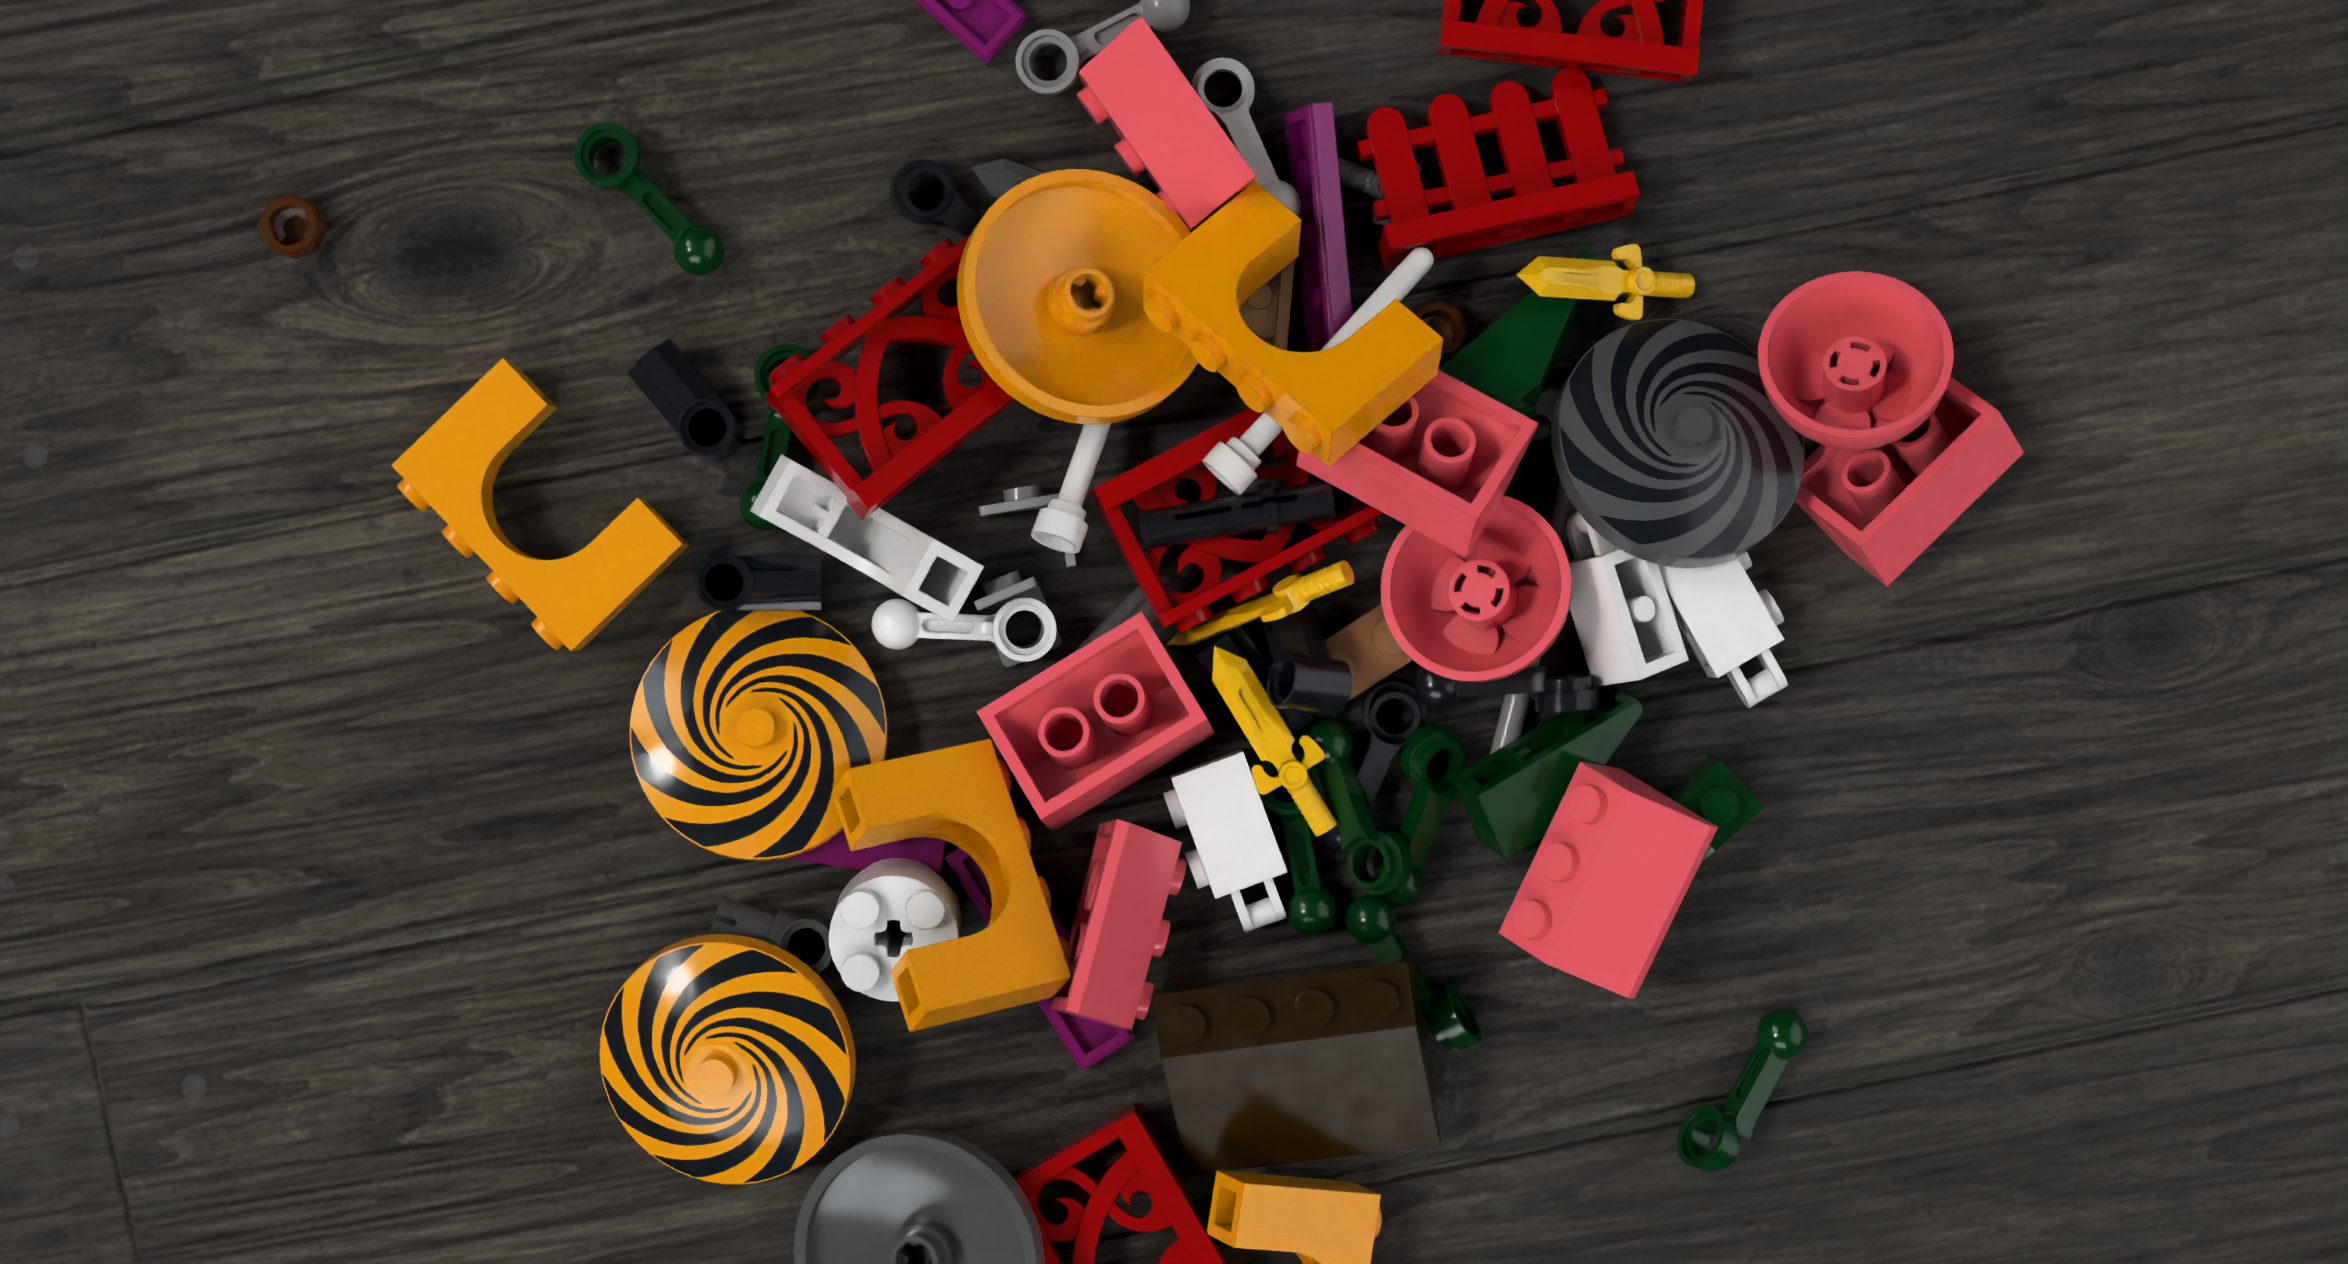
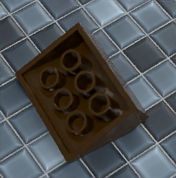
[1152,953,1441,1175]

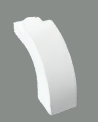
[750,454,984,623]

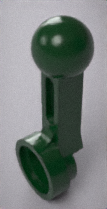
[574,123,725,276]
[740,344,819,531]
[1302,719,1413,896]
[1373,724,1465,906]
[1258,752,1337,936]
[1346,894,1482,1050]
[1677,1008,1808,1172]

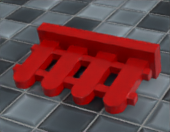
[1356,67,1640,270]

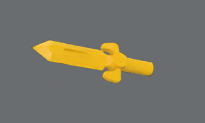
[1516,244,1695,321]
[1166,560,1354,645]
[1212,646,1338,837]

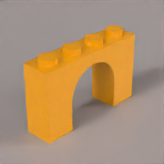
[1143,181,1443,467]
[391,358,690,651]
[832,739,1072,1032]
[1207,1170,1382,1264]

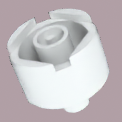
[829,858,962,1001]

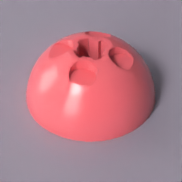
[1758,271,1954,450]
[1380,495,1572,683]

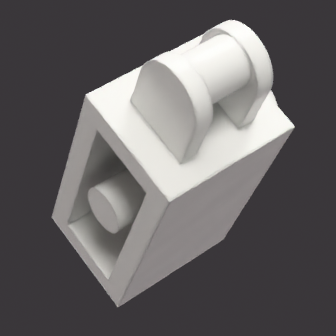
[1566,511,1689,687]
[1659,552,1788,708]
[1163,749,1288,933]

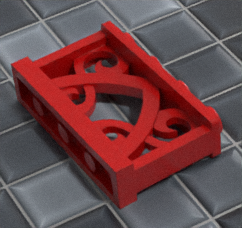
[1436,0,1704,84]
[765,235,1016,521]
[1089,408,1383,633]
[1012,1103,1229,1264]

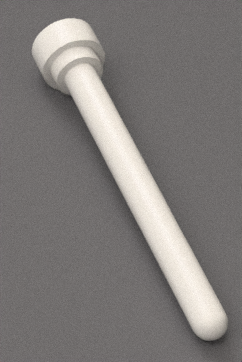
[1202,247,1434,496]
[1031,423,1111,553]

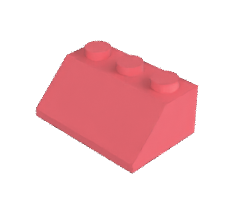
[1076,16,1256,232]
[1296,370,1538,557]
[1794,377,2024,587]
[976,611,1215,832]
[1498,761,1718,999]
[1050,819,1187,1030]

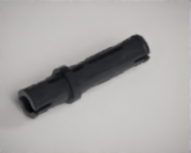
[1137,479,1336,551]

